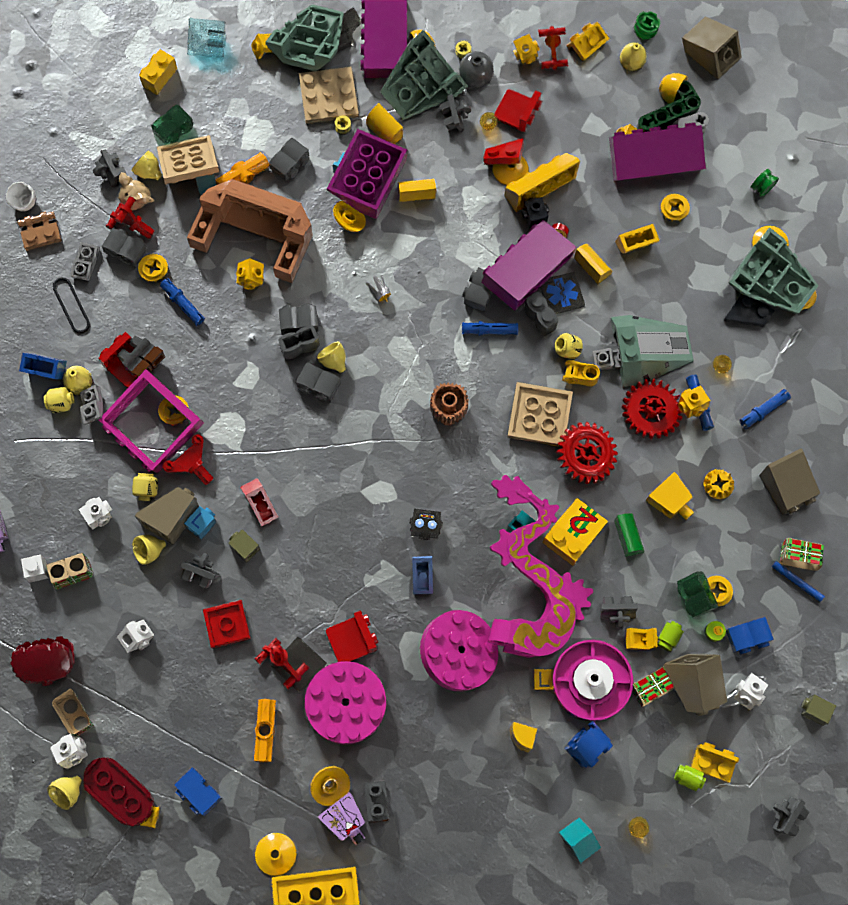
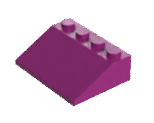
[327,129,407,220]

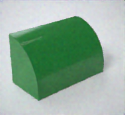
[614,513,645,557]

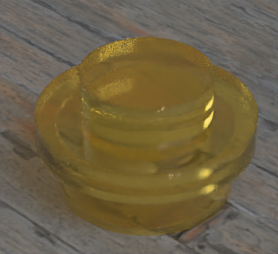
[628,817,649,838]

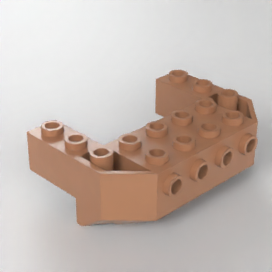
[187,179,313,283]

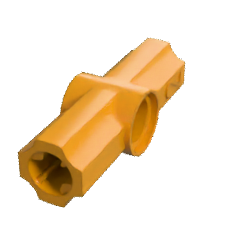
[215,152,269,185]
[254,699,276,762]

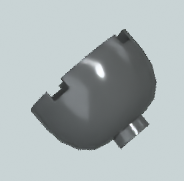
[459,51,494,88]

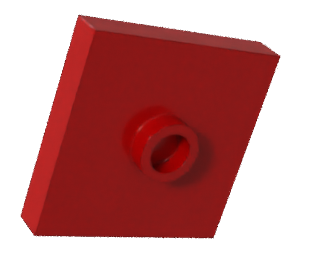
[203,600,251,649]

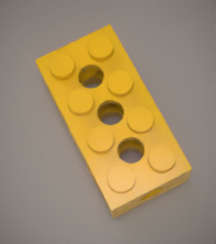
[271,867,360,905]

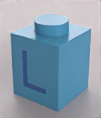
[184,506,217,540]

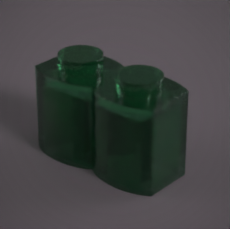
[151,104,194,145]
[677,571,718,617]

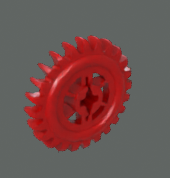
[621,379,683,439]
[556,422,618,484]

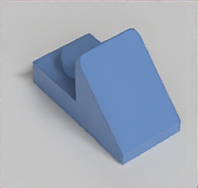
[412,556,433,594]

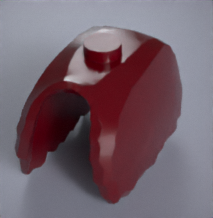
[10,636,74,686]

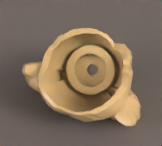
[118,172,154,211]

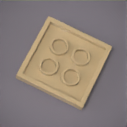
[299,67,359,124]
[157,135,219,184]
[507,382,573,447]

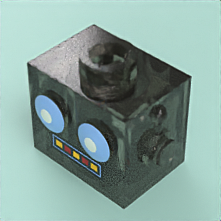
[409,509,443,540]

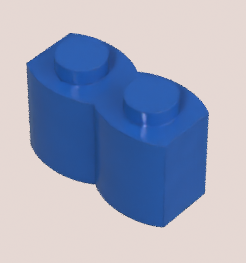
[726,617,774,655]

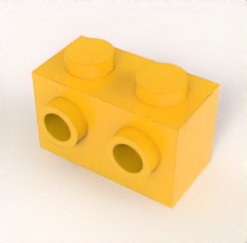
[139,49,177,95]

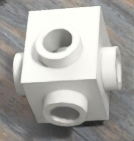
[79,497,112,530]
[117,619,154,653]
[734,673,768,710]
[50,734,88,769]

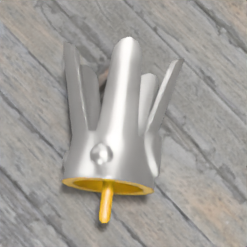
[366,274,391,302]

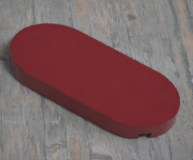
[83,757,154,826]

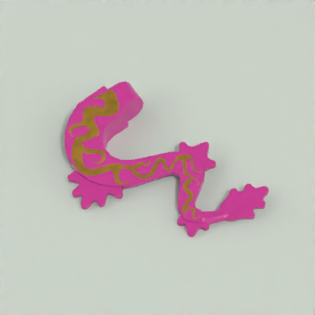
[488,475,593,658]

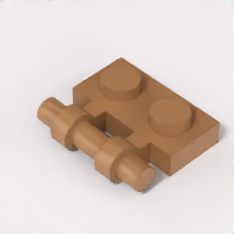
[18,211,62,251]

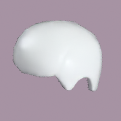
[6,182,37,212]

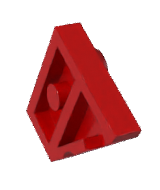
[483,138,524,165]

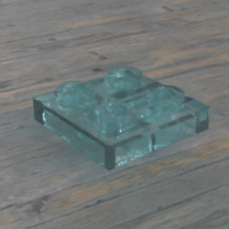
[187,18,226,58]

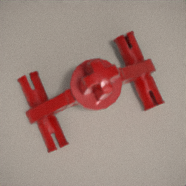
[538,26,568,70]
[106,196,154,238]
[163,434,213,485]
[254,638,309,690]

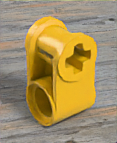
[562,360,600,386]

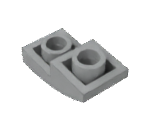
[70,242,100,281]
[593,348,622,370]
[80,385,103,425]

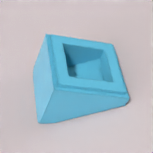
[196,174,216,195]

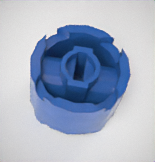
[565,721,613,768]

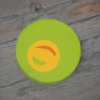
[705,621,726,642]

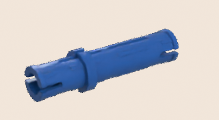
[160,278,205,326]
[462,321,518,336]
[686,374,714,431]
[739,389,791,429]

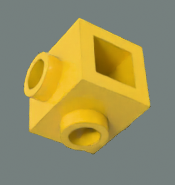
[513,34,540,64]
[236,258,264,290]
[678,385,711,418]

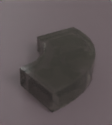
[338,7,361,52]

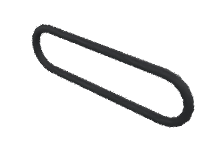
[53,277,90,333]

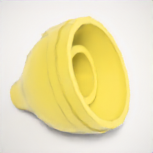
[620,42,647,71]
[132,151,162,181]
[317,341,346,373]
[63,365,92,395]
[132,535,166,565]
[47,776,82,810]

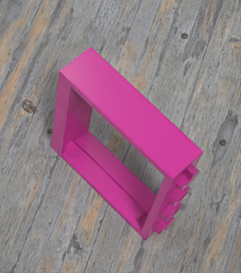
[99,369,204,474]

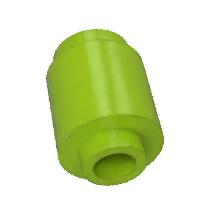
[657,621,684,652]
[674,765,706,791]

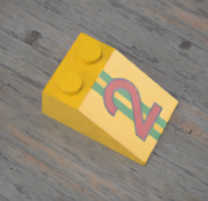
[542,498,608,566]

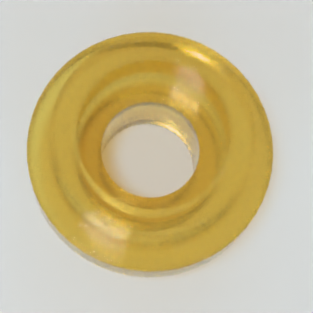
[480,112,498,130]
[713,355,732,373]

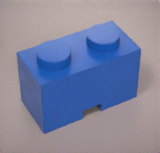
[19,353,67,379]
[175,767,223,816]

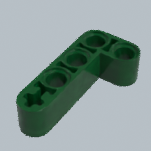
[636,80,701,132]

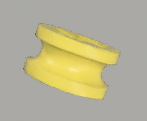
[456,41,471,59]
[335,115,351,134]

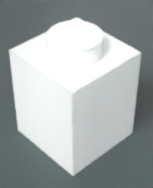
[21,555,49,583]

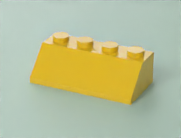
[504,153,580,212]

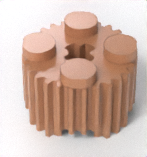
[430,383,469,425]

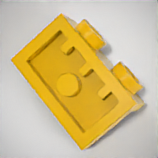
[566,21,610,61]
[690,742,739,783]

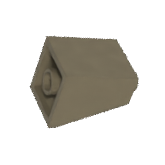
[682,16,742,79]
[759,448,820,515]
[135,487,199,545]
[664,654,727,715]

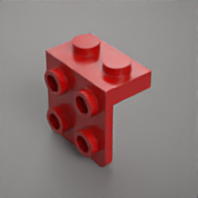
[494,89,543,132]
[98,332,136,388]
[326,610,379,662]

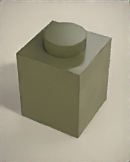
[228,529,261,563]
[801,694,836,726]

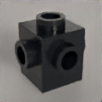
[521,197,549,229]

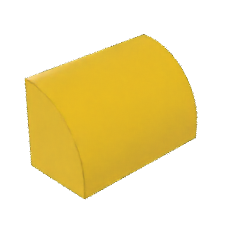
[366,103,403,144]
[398,179,436,202]
[615,224,660,254]
[574,244,612,284]
[510,722,537,753]

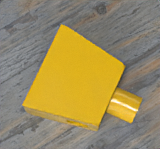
[646,472,694,520]

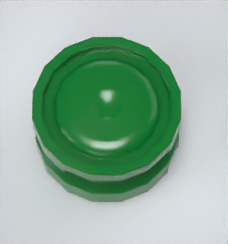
[634,11,660,39]
[751,168,779,197]

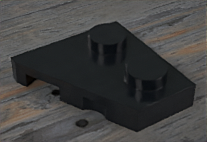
[724,294,775,327]

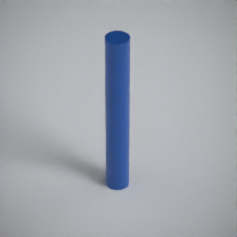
[772,561,825,602]

